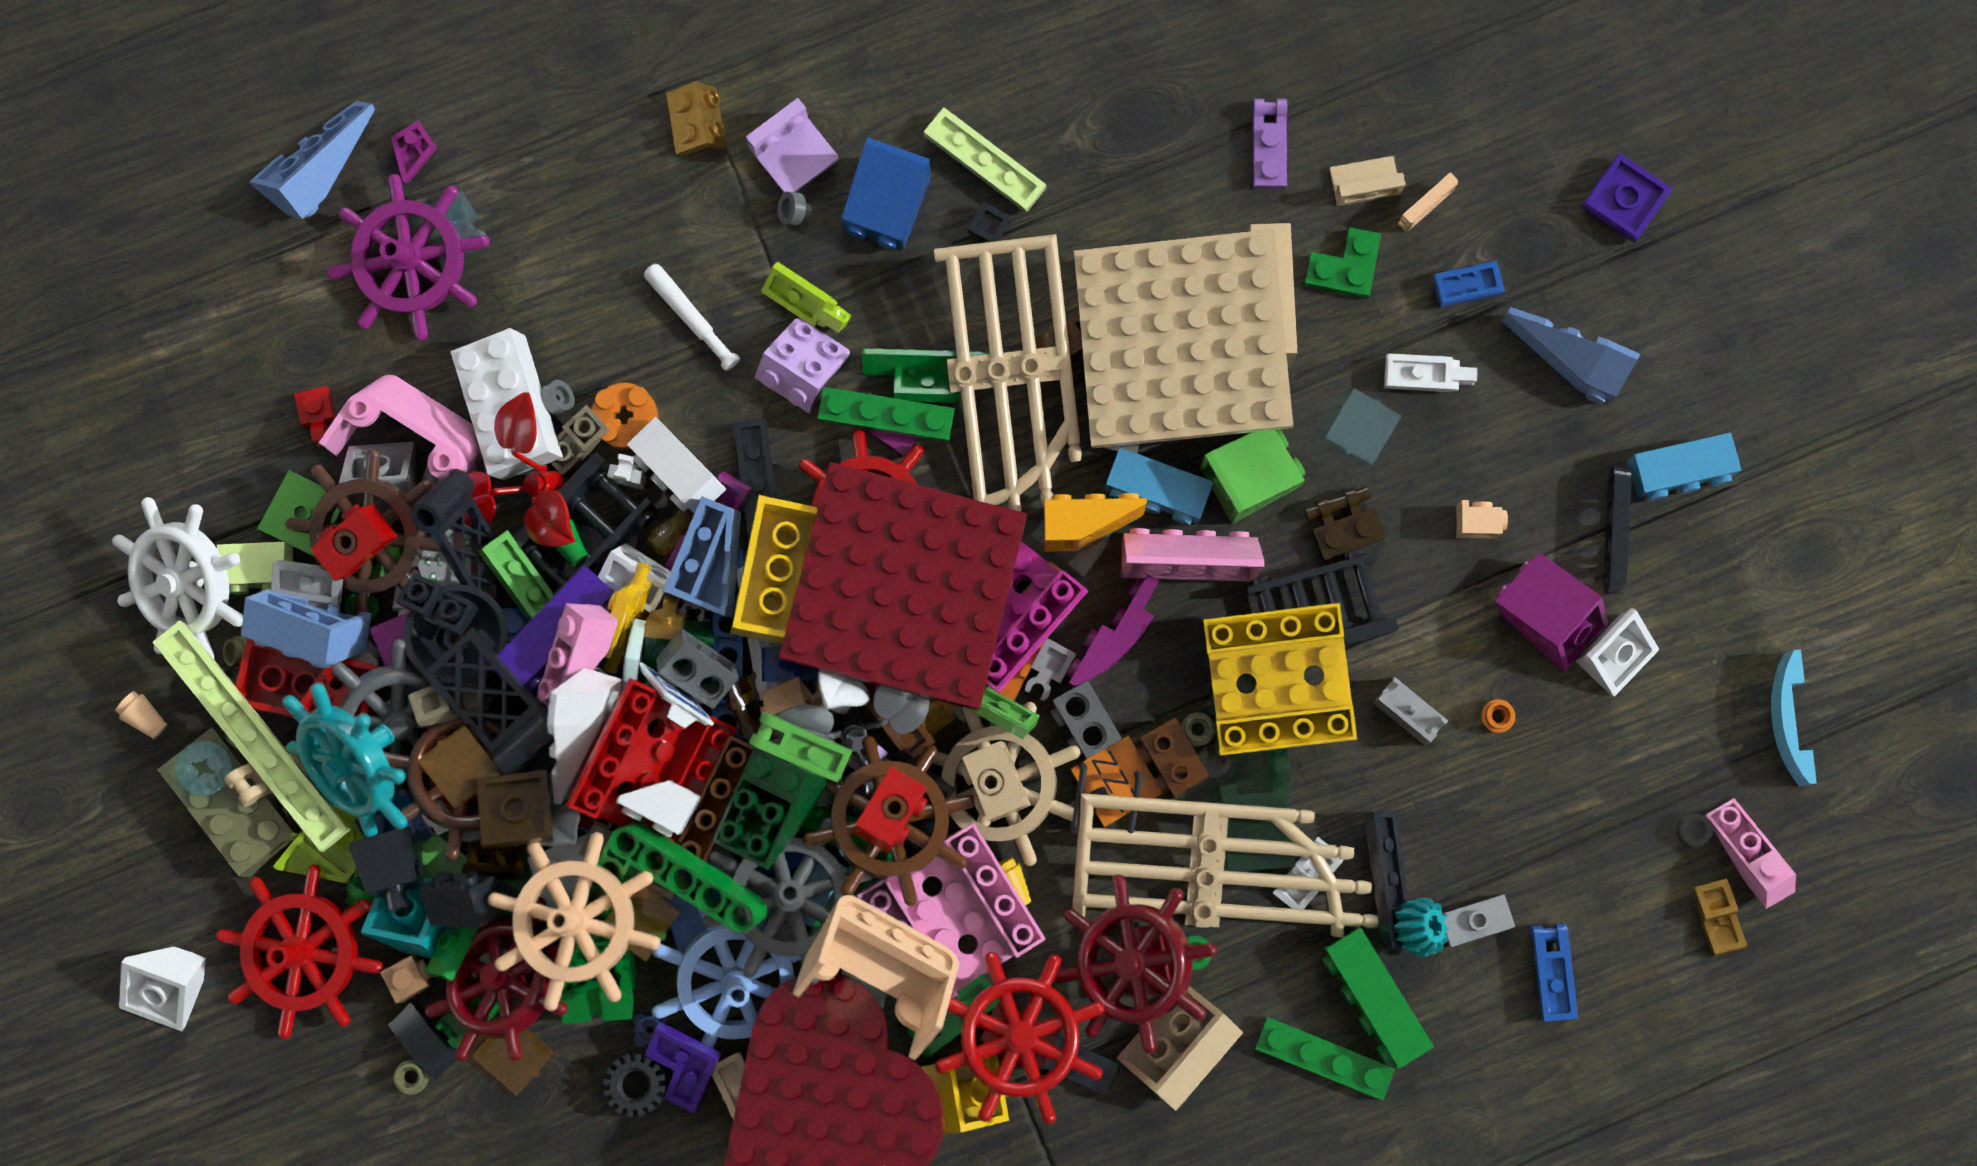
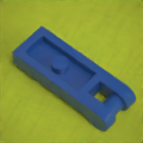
[1530,923,1578,1022]

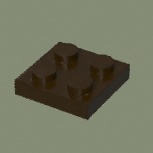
[477,770,554,849]

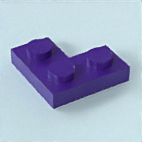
[645,1022,721,1113]

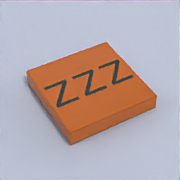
[1070,735,1162,827]

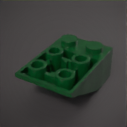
[712,746,828,869]

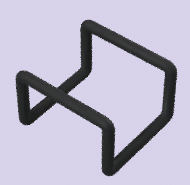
[1070,762,1143,834]

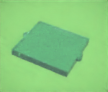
[1325,389,1401,465]

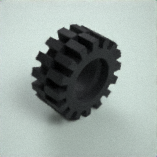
[603,1053,668,1117]

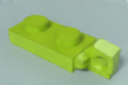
[761,262,851,333]

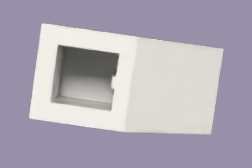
[617,781,701,837]

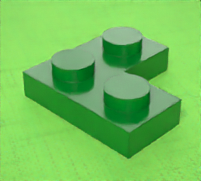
[1304,227,1381,299]

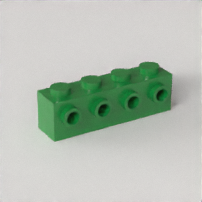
[1322,928,1434,1069]

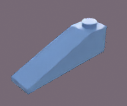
[250,101,375,219]
[1502,307,1640,404]

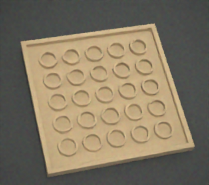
[1074,229,1293,449]

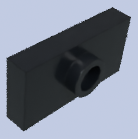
[1044,1036,1119,1095]

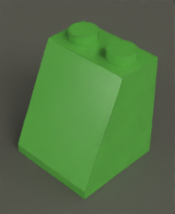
[1200,429,1305,524]

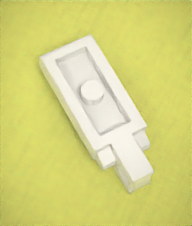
[1384,353,1477,392]

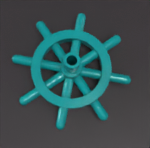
[282,683,407,837]

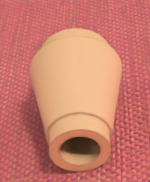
[115,691,168,739]

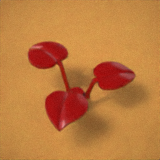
[464,392,575,547]

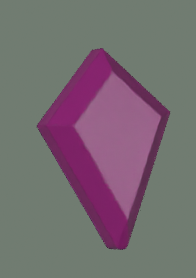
[391,120,437,185]

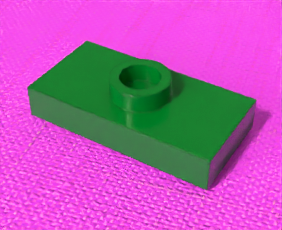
[424,927,478,981]

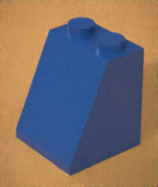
[841,137,931,250]

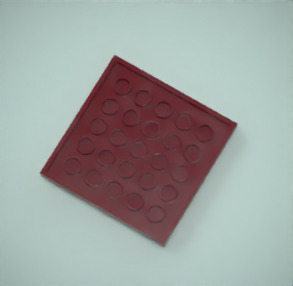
[779,462,1027,711]

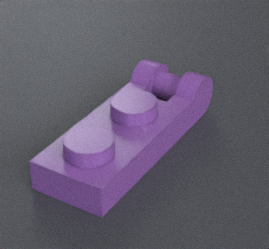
[1253,98,1287,190]

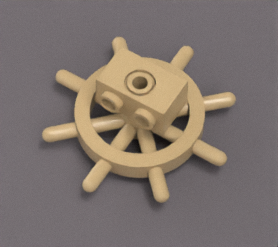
[919,702,1080,866]

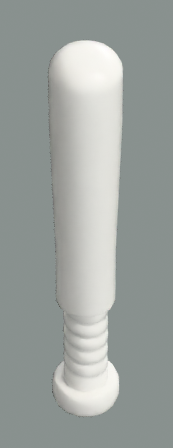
[644,264,740,371]

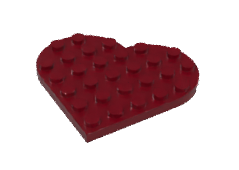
[724,973,945,1166]

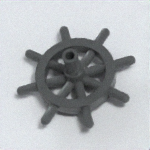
[332,639,455,804]
[702,817,874,984]

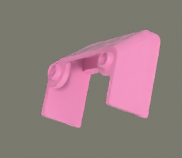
[319,375,483,479]

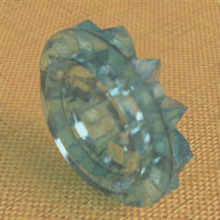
[175,741,232,796]

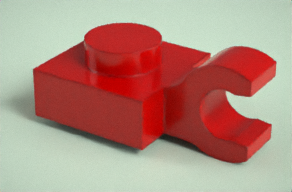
[294,386,336,447]

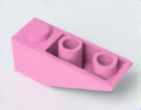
[537,603,618,708]
[1706,798,1796,909]

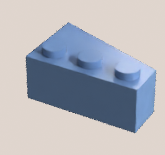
[663,496,741,618]
[241,590,371,668]

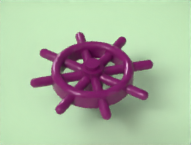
[326,174,490,341]

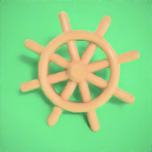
[488,832,660,1011]

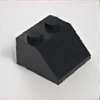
[420,871,521,929]

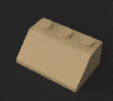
[1117,986,1243,1111]

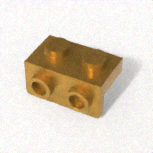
[666,81,726,157]

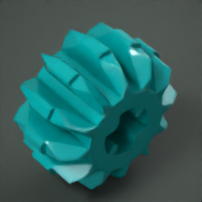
[1394,898,1450,957]

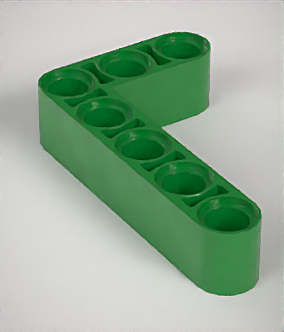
[586,821,767,933]

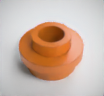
[1481,699,1515,733]

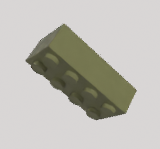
[157,727,301,877]

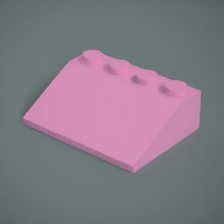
[1121,528,1264,582]

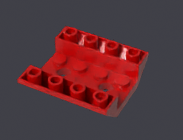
[566,678,737,843]

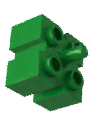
[560,944,636,1024]

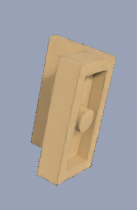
[1329,156,1406,206]

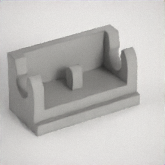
[1373,677,1448,745]

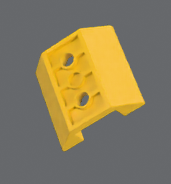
[1204,603,1357,755]

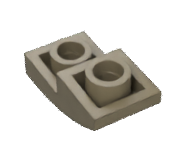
[550,405,609,477]

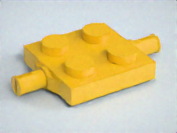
[603,562,653,674]

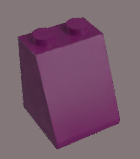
[1495,553,1609,672]

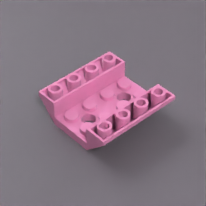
[857,822,1046,998]

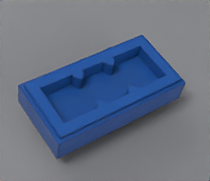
[1431,260,1505,308]

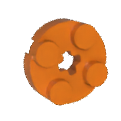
[591,383,658,450]

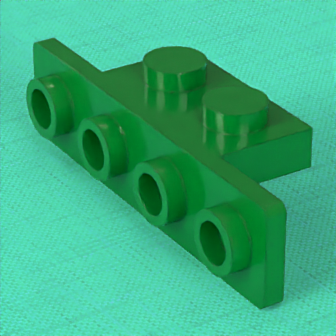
[862,348,990,403]

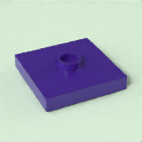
[1581,153,1673,243]

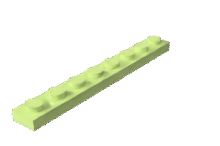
[153,620,350,852]

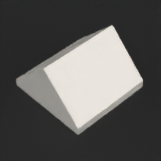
[1575,608,1659,697]

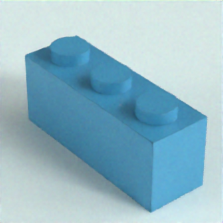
[1627,432,1742,501]
[1105,448,1213,526]

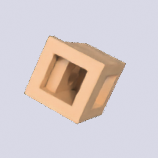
[1456,500,1508,539]

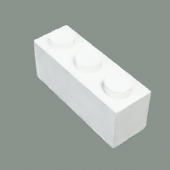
[627,417,726,514]

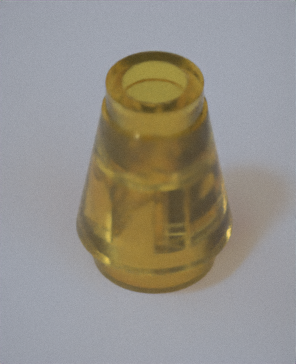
[646,508,693,558]

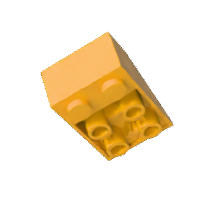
[1044,493,1147,552]

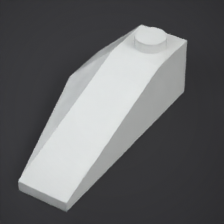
[547,668,622,805]

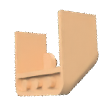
[793,895,959,1060]

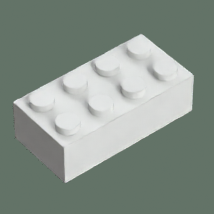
[450,328,563,480]

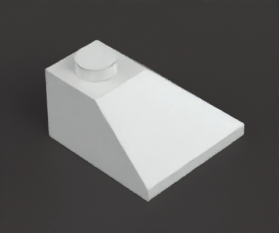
[119,946,206,1031]

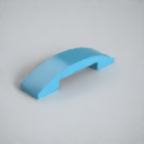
[1771,649,1817,787]

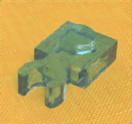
[445,191,486,252]

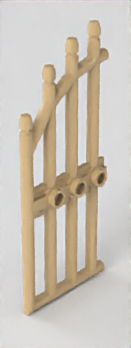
[934,234,1082,512]
[1072,793,1379,937]

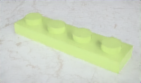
[924,107,1046,213]

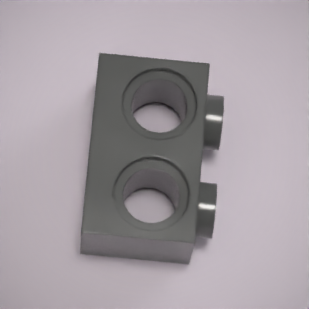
[656,628,738,709]
[1050,680,1122,760]

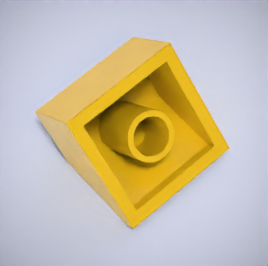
[922,1055,1009,1135]

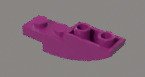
[1066,574,1159,689]

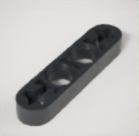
[1603,466,1631,595]

